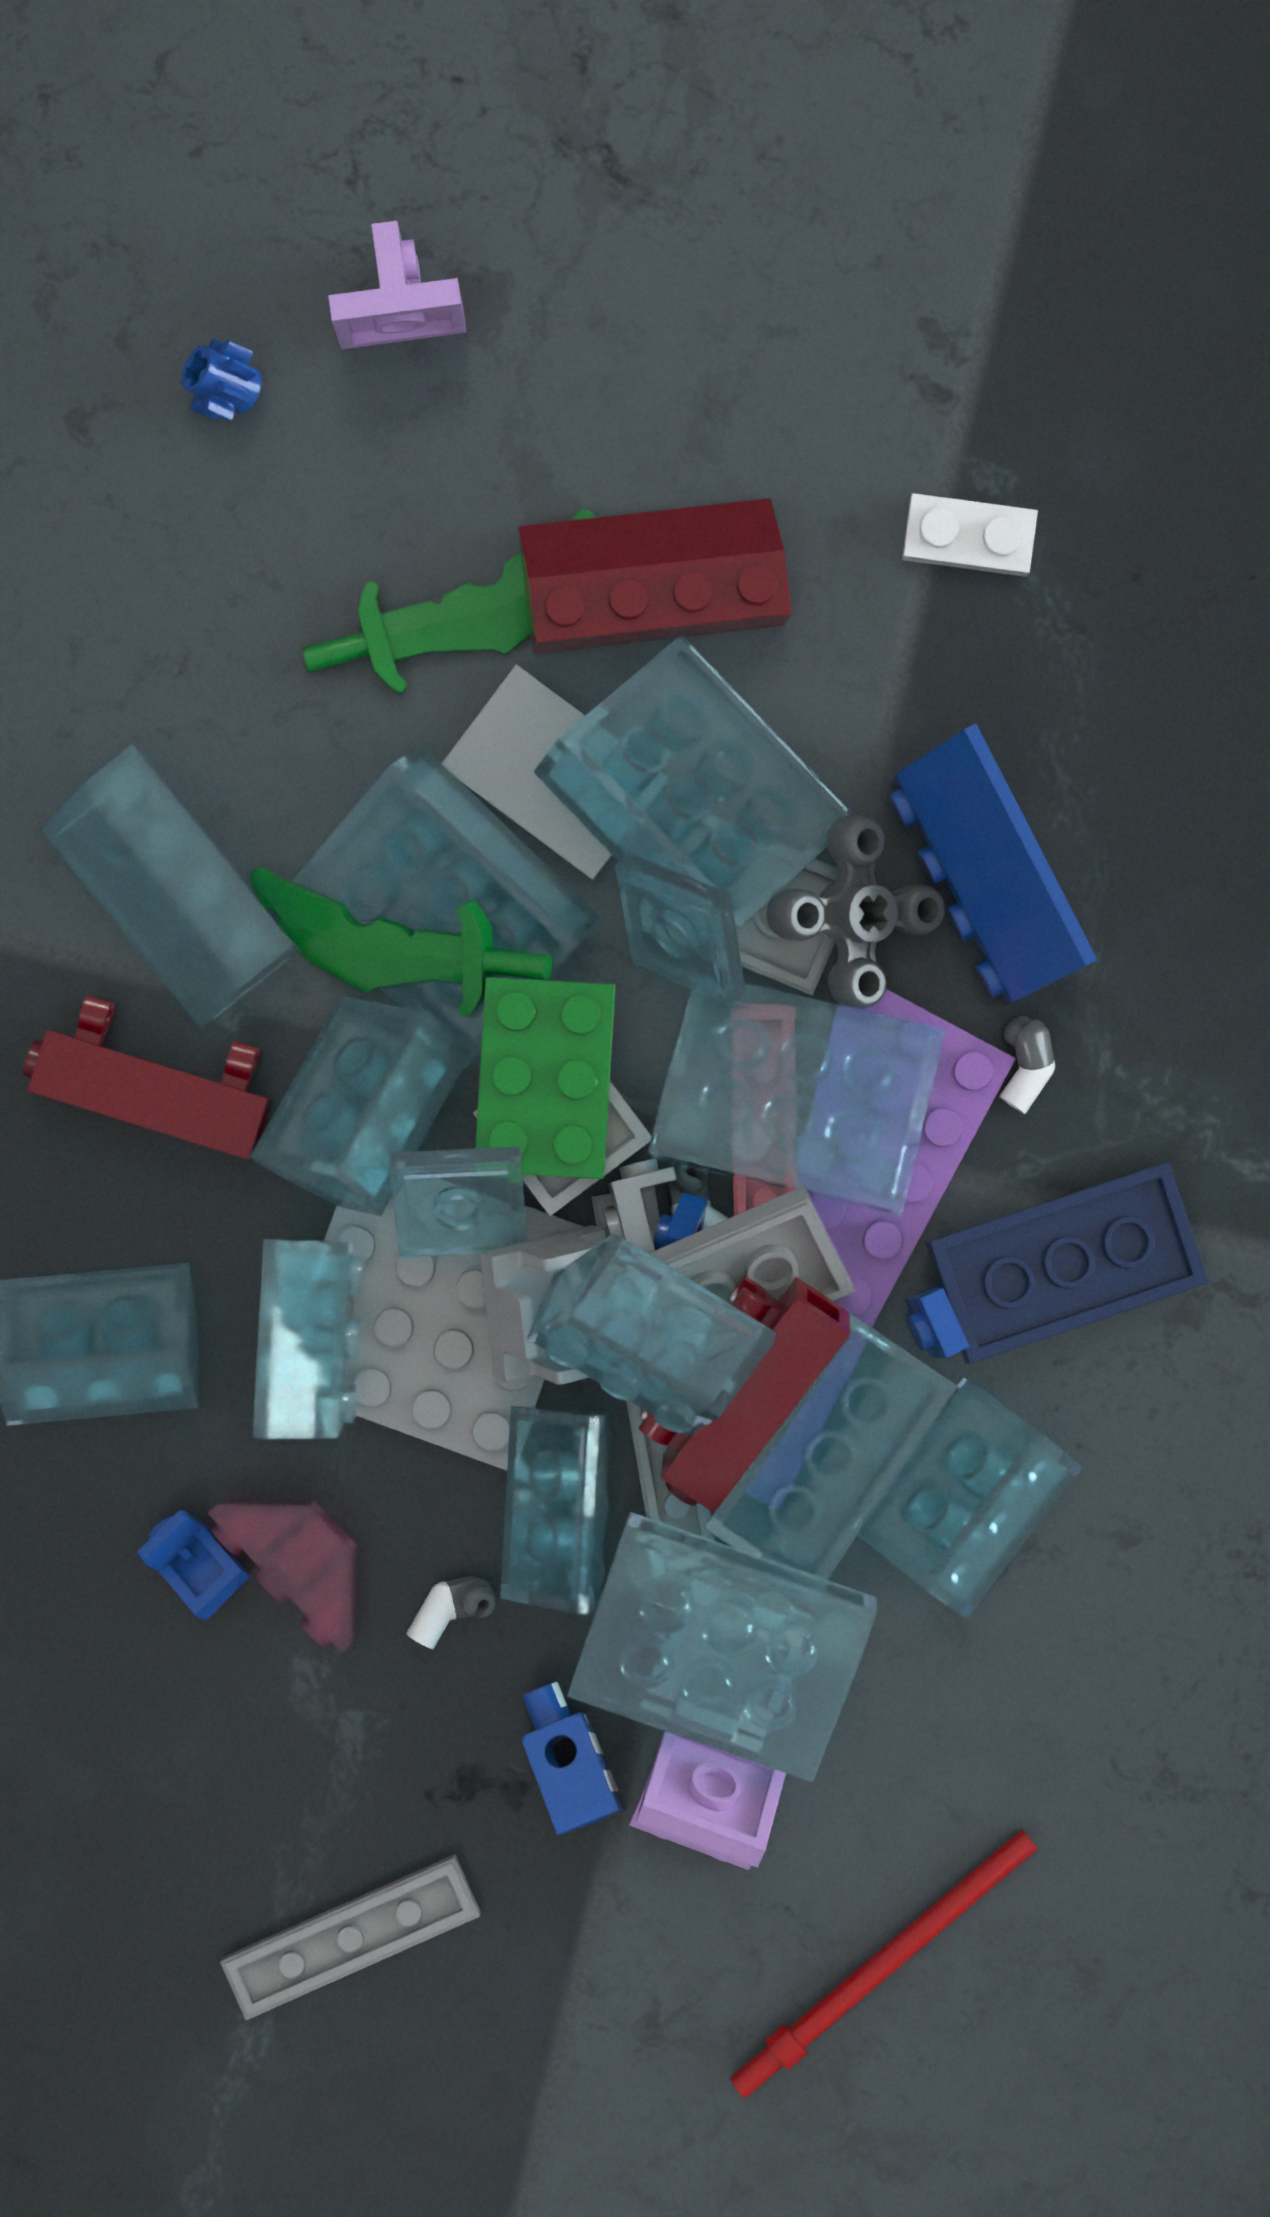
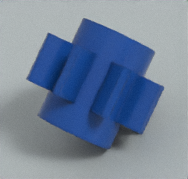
[181,339,262,421]

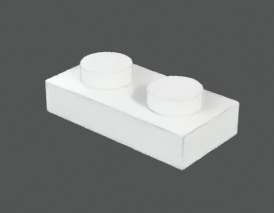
[902,493,1038,577]

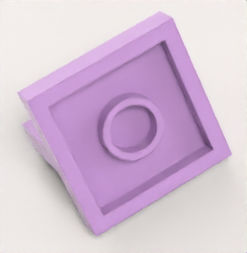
[328,221,467,349]
[629,1714,790,1870]

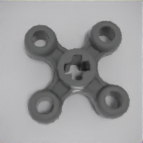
[766,815,945,1009]

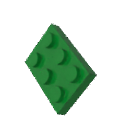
[474,977,616,1179]

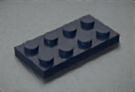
[925,1161,1209,1364]

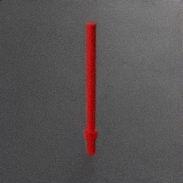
[729,1829,1038,2098]

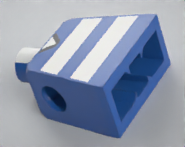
[521,1682,626,1835]

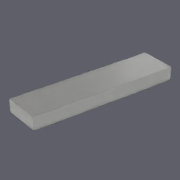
[220,1854,481,2020]

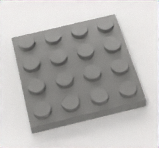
[271,1145,585,1472]

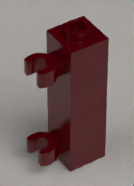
[23,995,274,1160]
[639,1276,850,1513]

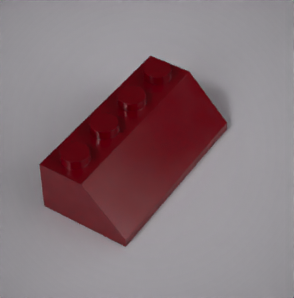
[518,498,792,654]

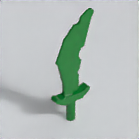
[302,509,595,695]
[250,866,552,1017]

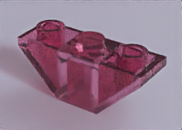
[208,1499,358,1652]

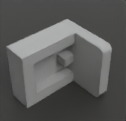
[603,1158,677,1259]

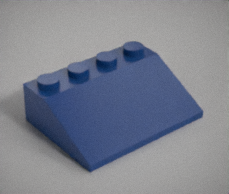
[888,723,1098,1005]

